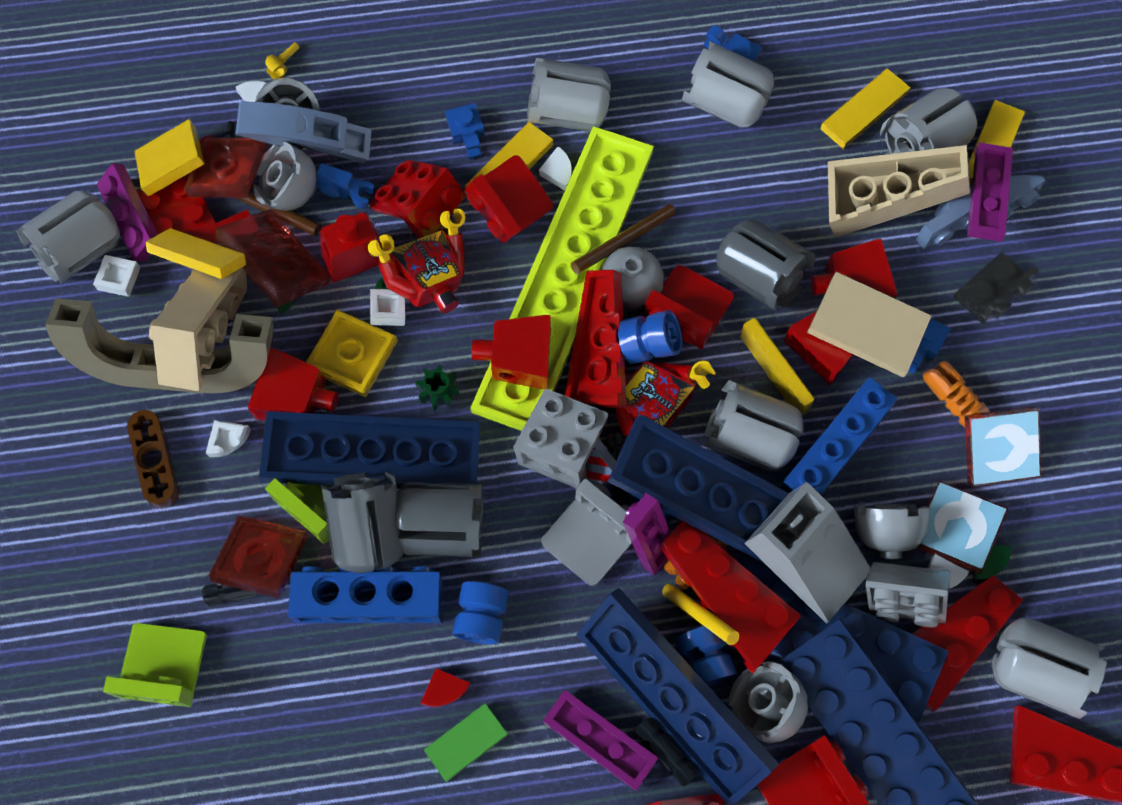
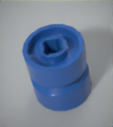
[618,310,682,364]
[452,581,509,645]
[674,626,738,687]

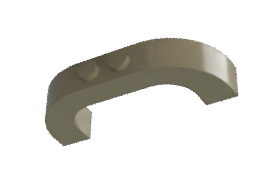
[45,298,273,394]

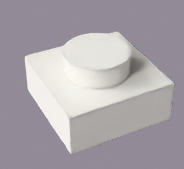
[93,255,141,297]
[370,289,405,326]

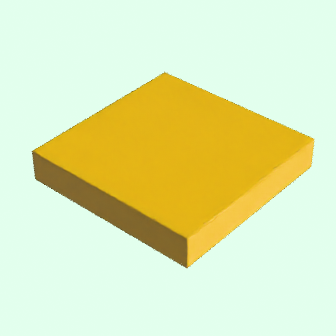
[135,119,204,196]
[306,309,398,398]

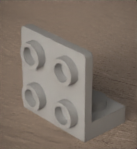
[514,389,608,488]

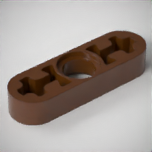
[127,410,179,509]

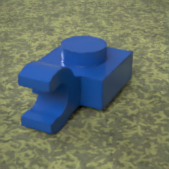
[704,25,762,61]
[445,103,485,160]
[316,163,374,209]
[908,318,951,374]

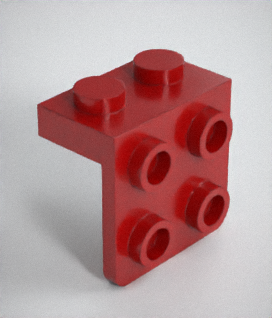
[465,155,553,244]
[369,160,467,239]
[644,265,734,349]
[757,735,870,805]

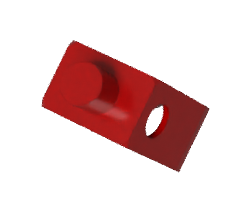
[320,212,382,283]
[811,238,898,299]
[784,311,855,386]
[472,315,551,390]
[247,348,339,421]

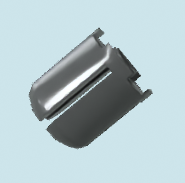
[717,219,815,311]
[321,472,403,574]
[396,482,483,557]

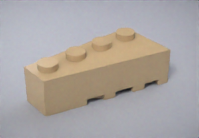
[828,145,970,238]
[149,265,247,391]

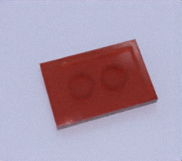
[215,209,332,307]

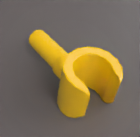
[265,42,300,80]

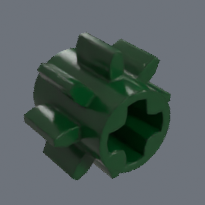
[415,365,460,411]

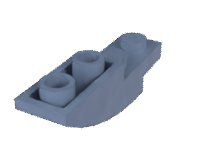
[235,101,372,163]
[916,175,1046,249]

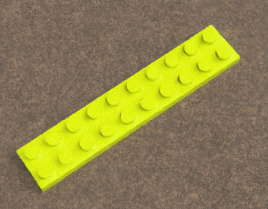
[470,126,654,431]

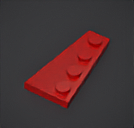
[565,269,626,408]
[660,521,801,674]
[912,576,1023,713]
[1010,705,1122,804]

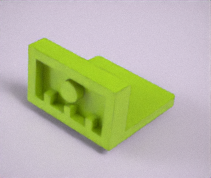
[265,478,333,545]
[103,623,207,707]

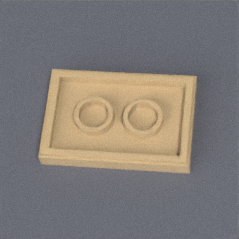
[807,272,931,378]

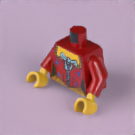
[368,209,465,314]
[615,361,716,438]

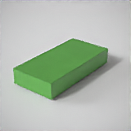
[424,703,508,783]

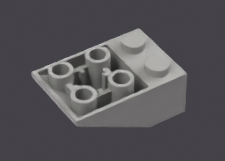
[744,481,871,623]
[866,562,950,627]

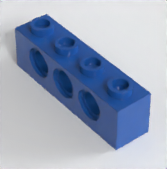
[780,377,898,495]
[288,566,443,624]

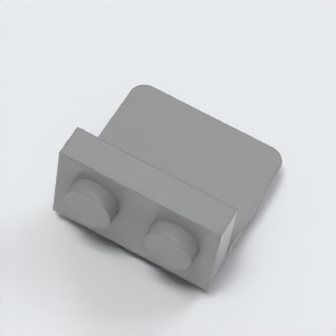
[541,478,632,586]

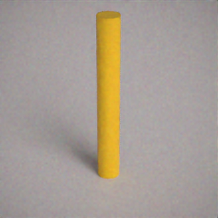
[662,583,739,645]

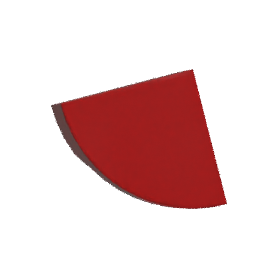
[420,668,471,708]

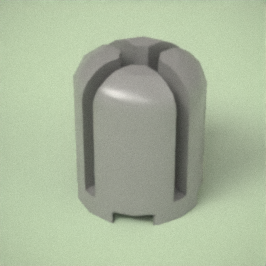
[682,41,774,128]
[527,58,611,132]
[880,88,977,155]
[16,191,120,283]
[703,380,804,472]
[992,618,1107,719]

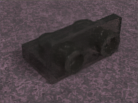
[953,252,1038,324]

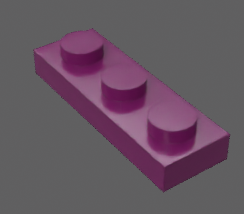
[967,142,1013,242]
[96,163,158,262]
[623,493,671,576]
[543,690,658,791]

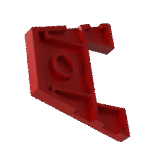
[137,134,262,246]

